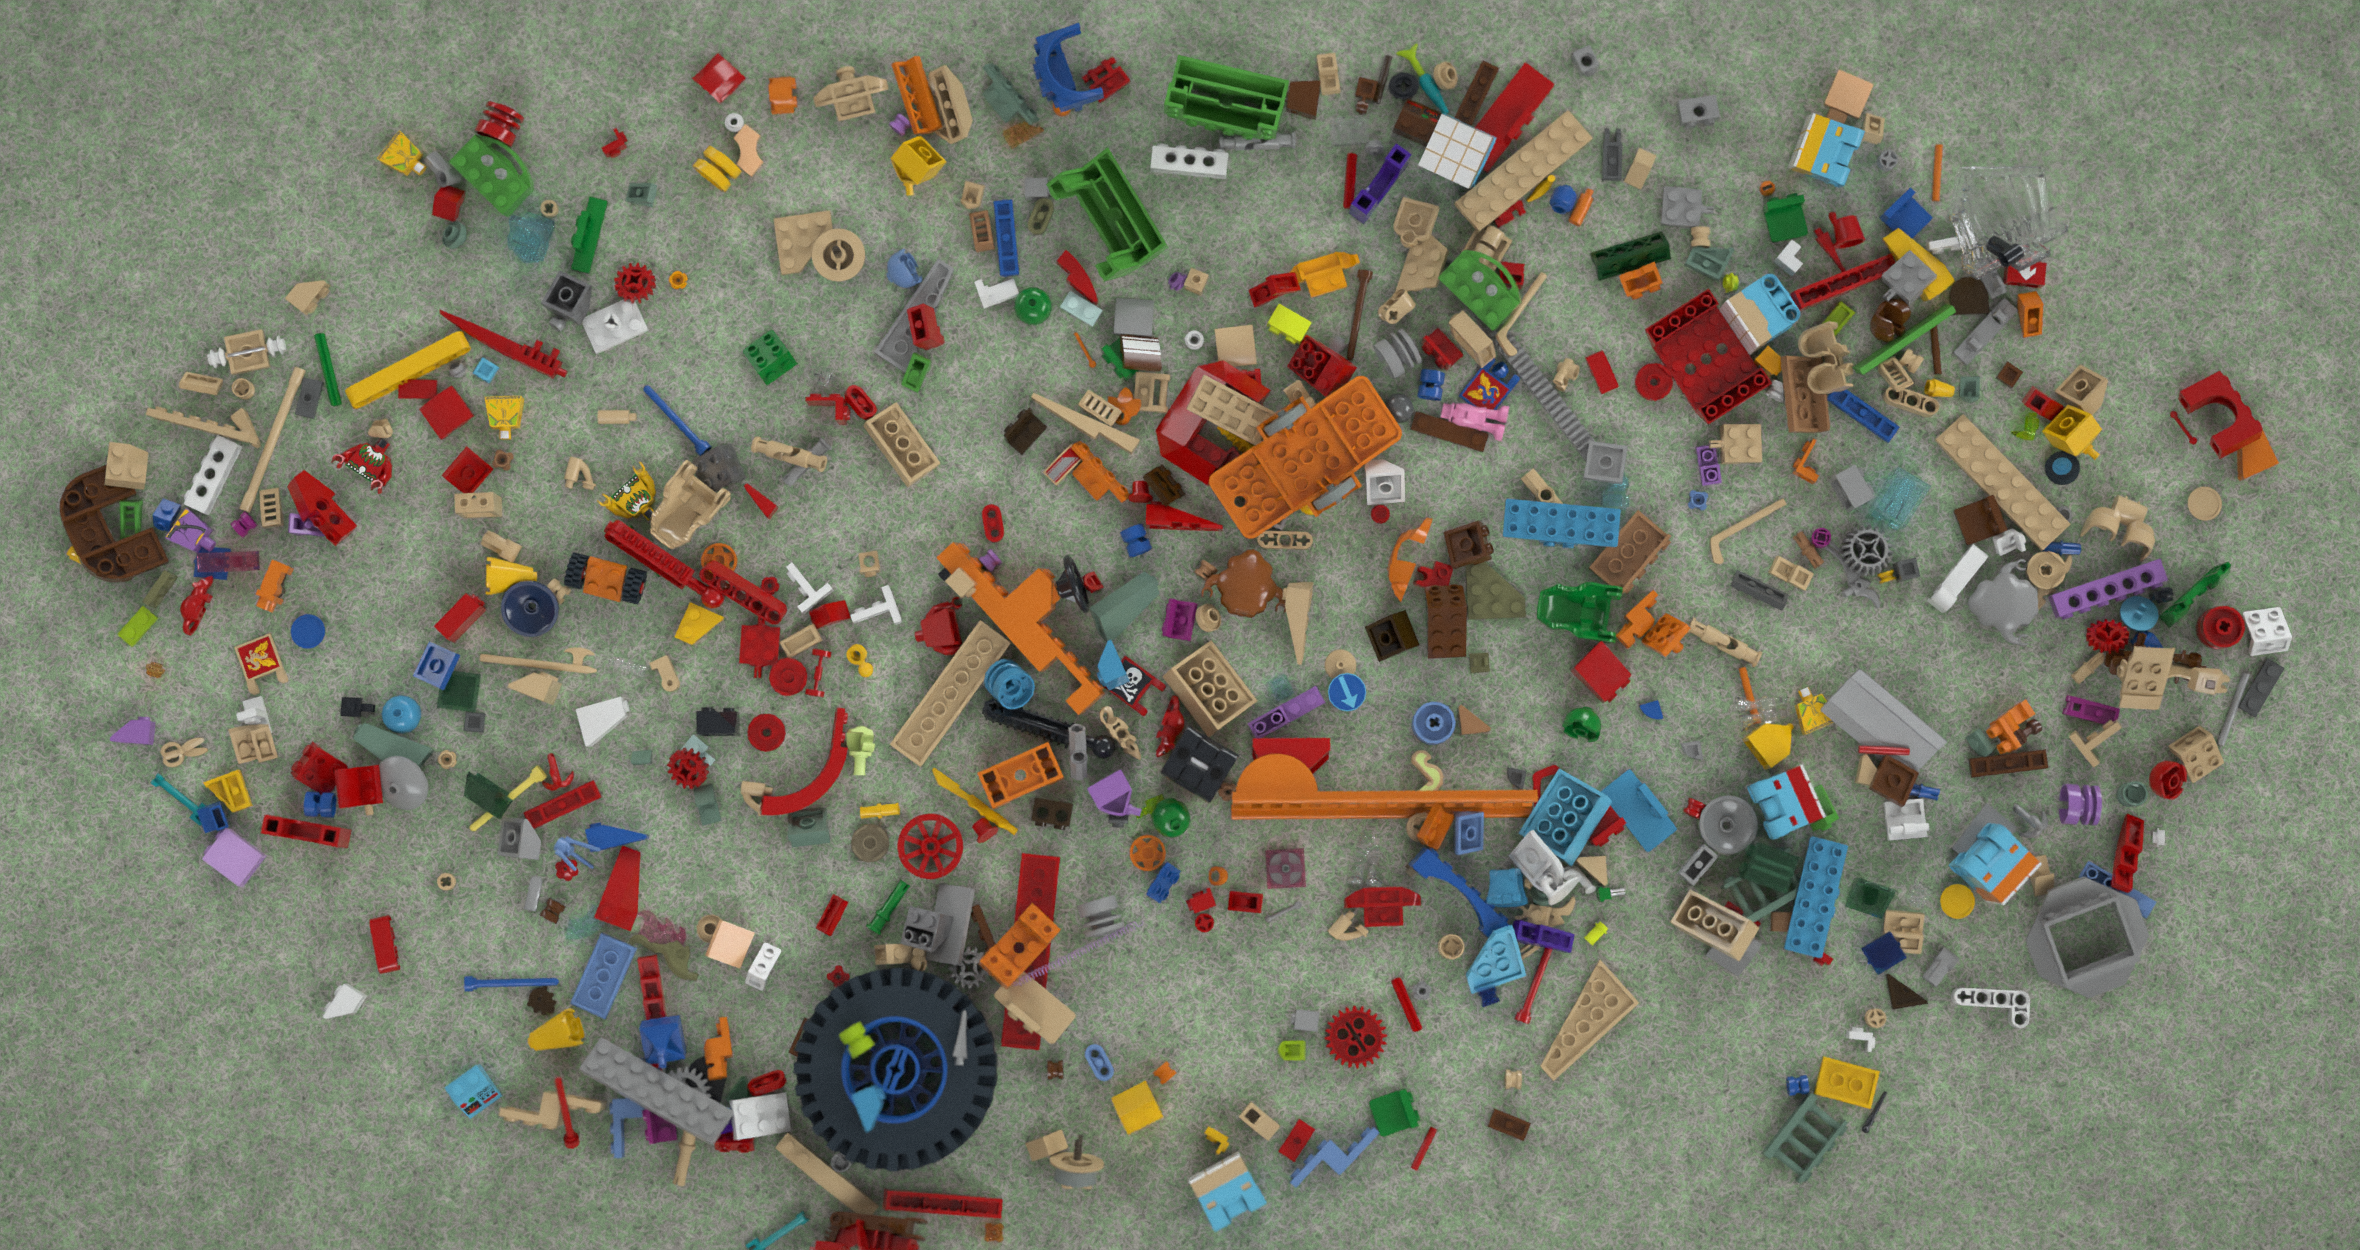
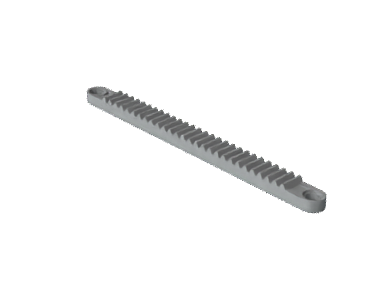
[1442,257,1595,462]

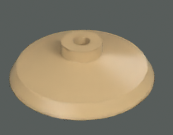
[2188,487,2222,521]
[1325,649,1356,679]

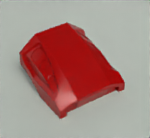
[691,53,746,104]

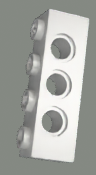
[1151,144,1228,179]
[184,435,242,515]

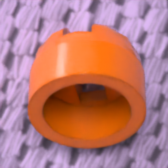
[1759,181,1775,196]

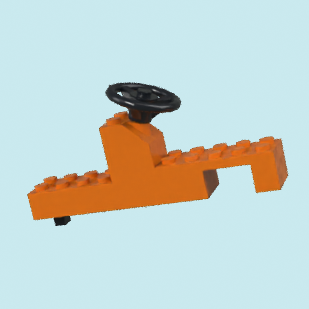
[936,542,1105,715]

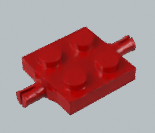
[739,616,780,679]

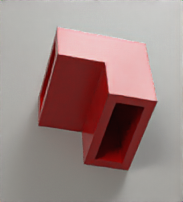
[432,186,466,222]
[1499,261,1525,289]

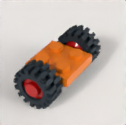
[564,552,647,605]

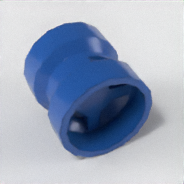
[1786,1075,1809,1096]

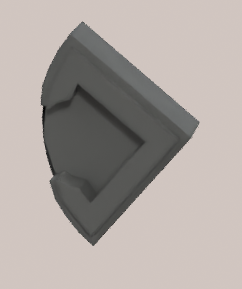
[1507,767,1527,790]

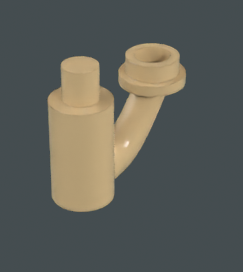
[564,457,596,490]
[741,781,773,817]
[1327,910,1369,941]

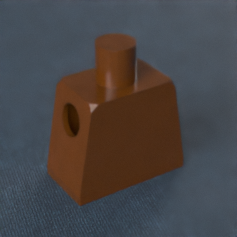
[1285,80,1321,120]

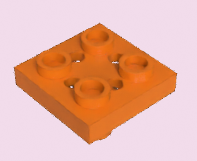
[1641,613,1691,657]

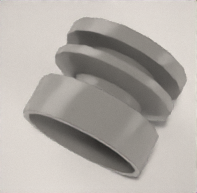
[1373,328,1422,379]
[1076,895,1124,938]

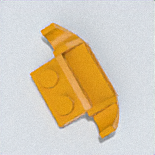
[1289,252,1360,298]

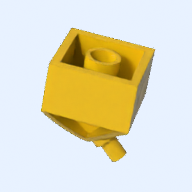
[891,135,947,196]
[2042,405,2102,460]
[1742,723,1794,770]

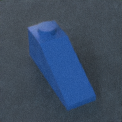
[585,822,649,852]

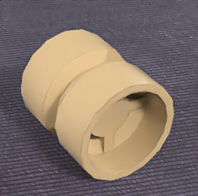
[1438,934,1464,959]

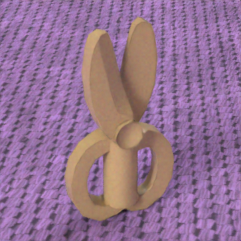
[160,738,208,767]

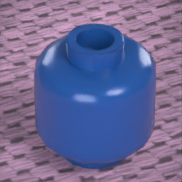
[1550,185,1577,214]

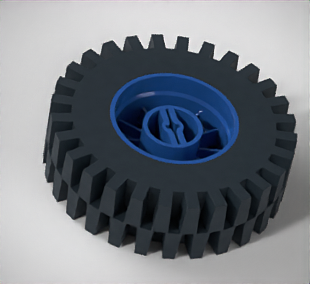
[793,968,998,1172]

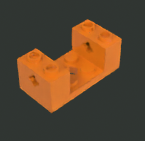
[977,742,1065,810]
[978,904,1061,990]

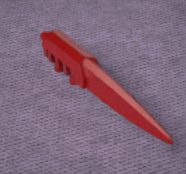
[439,310,568,379]

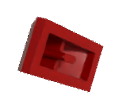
[809,600,851,629]

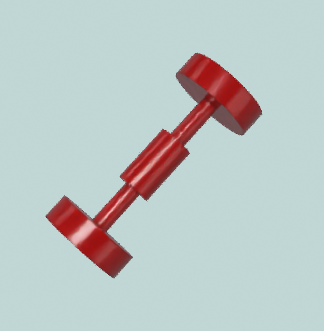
[805,649,832,698]

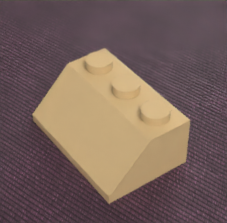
[508,671,562,705]

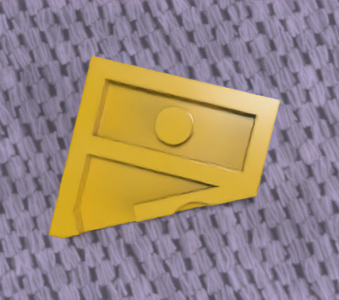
[674,602,724,645]
[203,770,253,813]

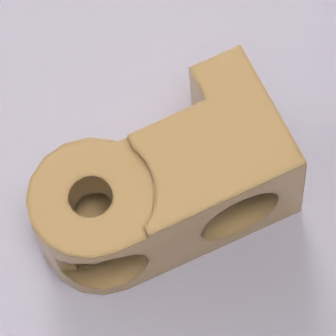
[649,655,680,692]

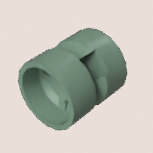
[2116,781,2148,807]

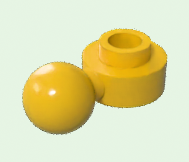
[846,644,873,678]

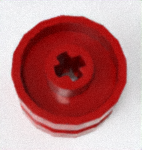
[2196,606,2245,650]

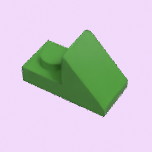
[901,352,931,393]

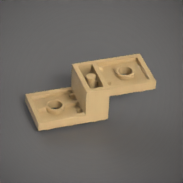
[499,1091,607,1129]

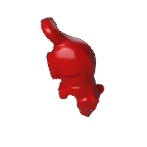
[180,576,213,636]
[1156,695,1185,758]

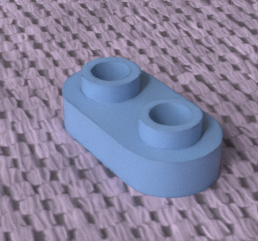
[1085,1044,1114,1081]

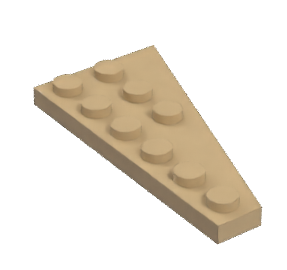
[1540,959,1639,1081]

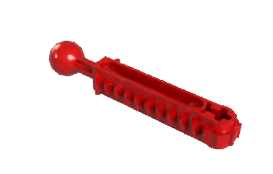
[604,520,725,609]

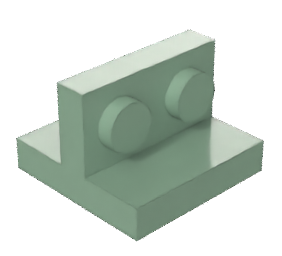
[788,808,830,847]

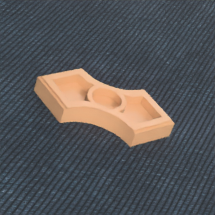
[733,124,764,177]

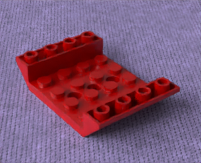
[1645,288,1772,425]

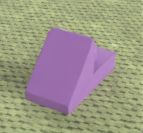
[288,513,325,537]

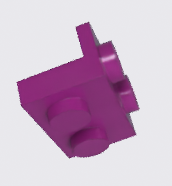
[1162,598,1198,642]

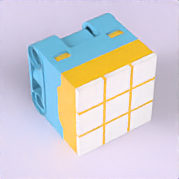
[1788,113,1865,188]

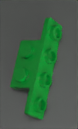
[571,197,608,274]

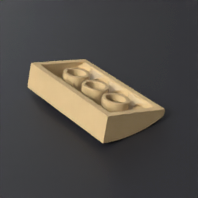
[863,402,941,488]

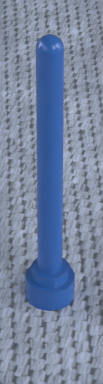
[643,385,712,456]
[464,976,559,992]

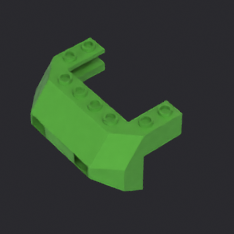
[1164,55,1289,140]
[1046,147,1169,282]

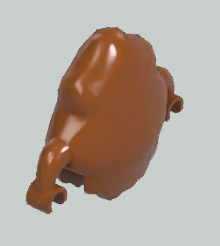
[1201,549,1286,618]

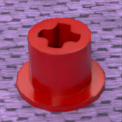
[1128,481,1153,503]
[972,817,998,843]

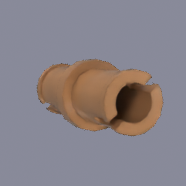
[1793,531,1825,569]

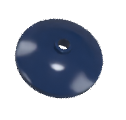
[501,581,559,637]

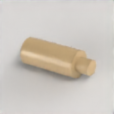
[597,410,637,424]

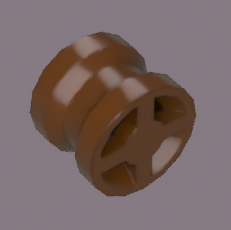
[1047,1060,1064,1080]

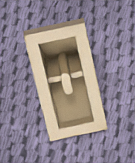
[1624,148,1657,190]
[1855,753,1877,786]
[1575,856,1607,886]
[1025,1129,1068,1162]

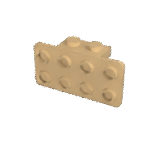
[994,972,1076,1044]

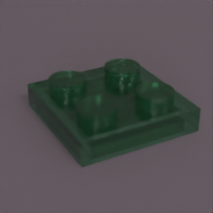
[437,671,481,712]

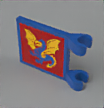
[1459,358,1520,410]

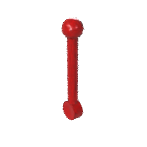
[2170,411,2197,445]

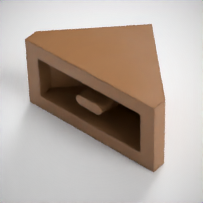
[1457,705,1491,735]

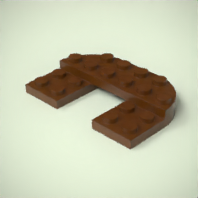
[59,464,169,583]

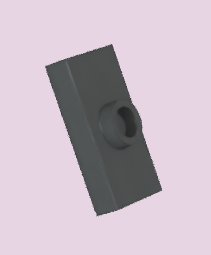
[295,377,324,419]

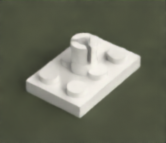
[582,299,649,354]

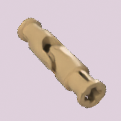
[751,436,827,472]
[1687,617,1762,667]

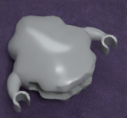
[1967,559,2038,647]

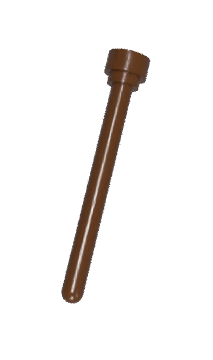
[1346,269,1373,360]

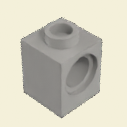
[1571,45,1599,77]
[1025,178,1051,200]
[1290,1009,1319,1032]

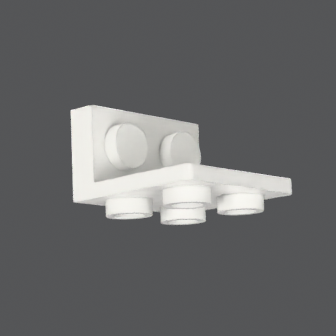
[2243,607,2292,656]

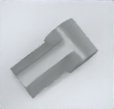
[424,151,461,187]
[1922,946,1959,987]

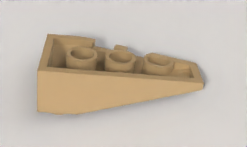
[1282,582,1314,665]

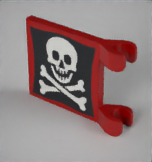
[1104,656,1166,716]

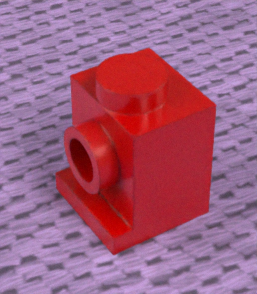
[1186,887,1216,914]

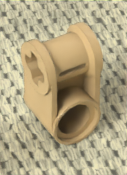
[1378,288,1416,324]

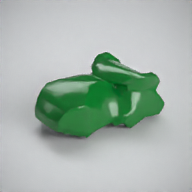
[1537,582,1623,644]

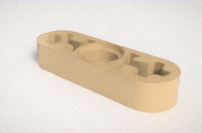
[1257,531,1313,550]

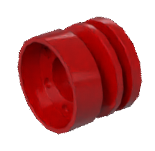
[474,101,524,148]

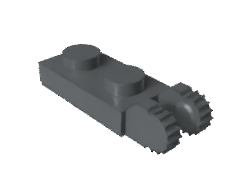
[1602,128,1622,181]

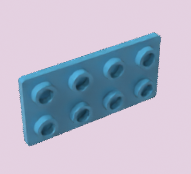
[1600,769,1677,852]

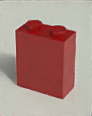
[434,593,487,643]

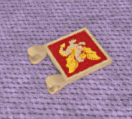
[234,633,288,695]

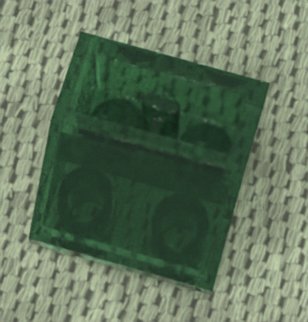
[464,772,513,819]

